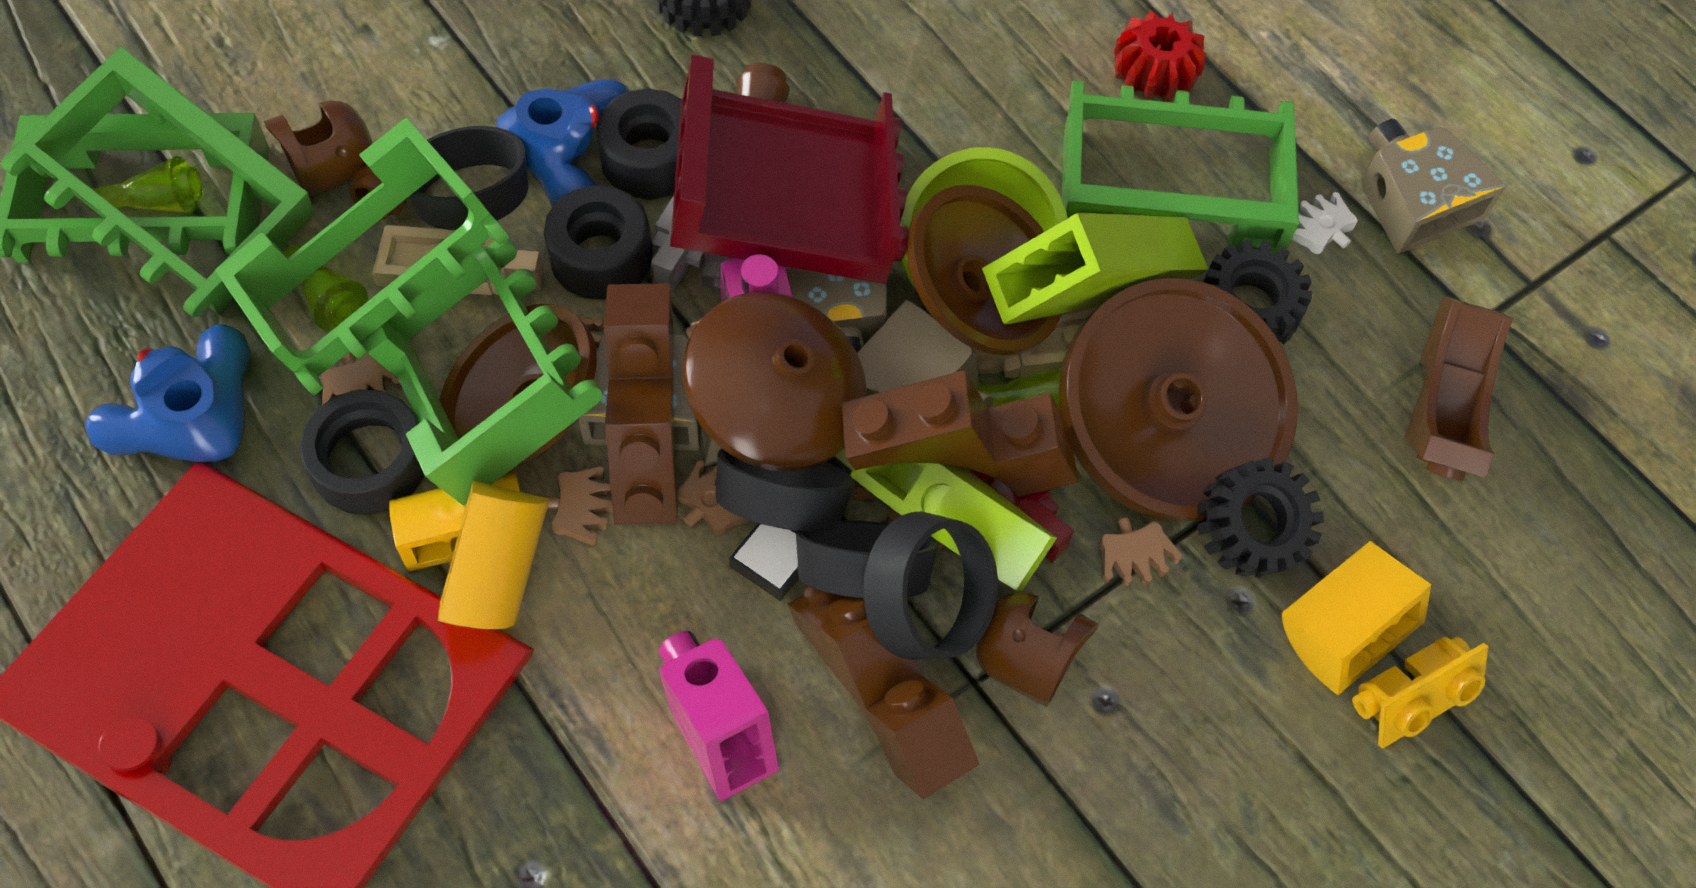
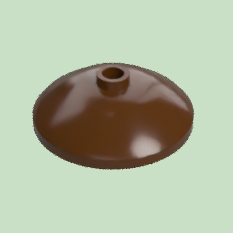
[907,185,1062,356]
[683,292,867,472]
[439,304,597,468]

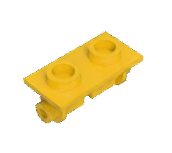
[1352,637,1489,749]

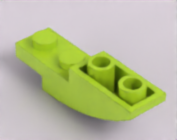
[835,447,1057,591]

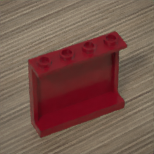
[670,54,909,284]

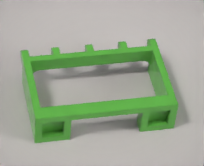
[1,46,314,318]
[1062,80,1299,255]
[0,113,270,263]
[215,118,510,396]
[362,238,602,506]

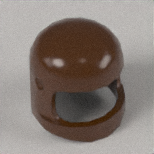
[263,101,373,198]
[976,591,1100,707]

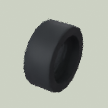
[299,389,425,514]

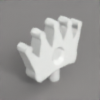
[1292,192,1357,254]

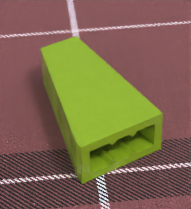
[982,213,1208,324]

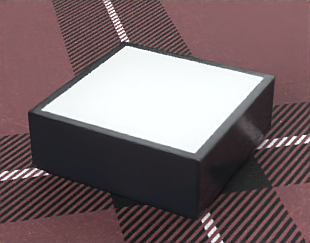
[729,523,799,601]

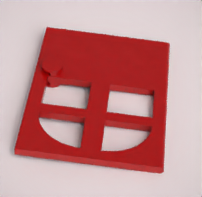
[0,462,534,888]

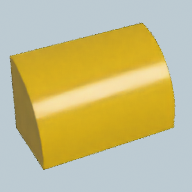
[389,469,522,573]
[438,480,550,629]
[1282,541,1432,696]

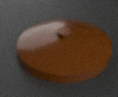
[1059,278,1298,521]

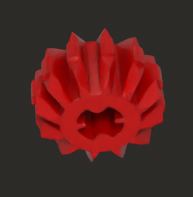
[1113,10,1206,102]

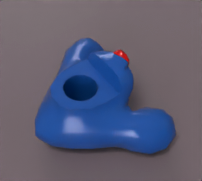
[496,79,629,206]
[85,324,251,462]

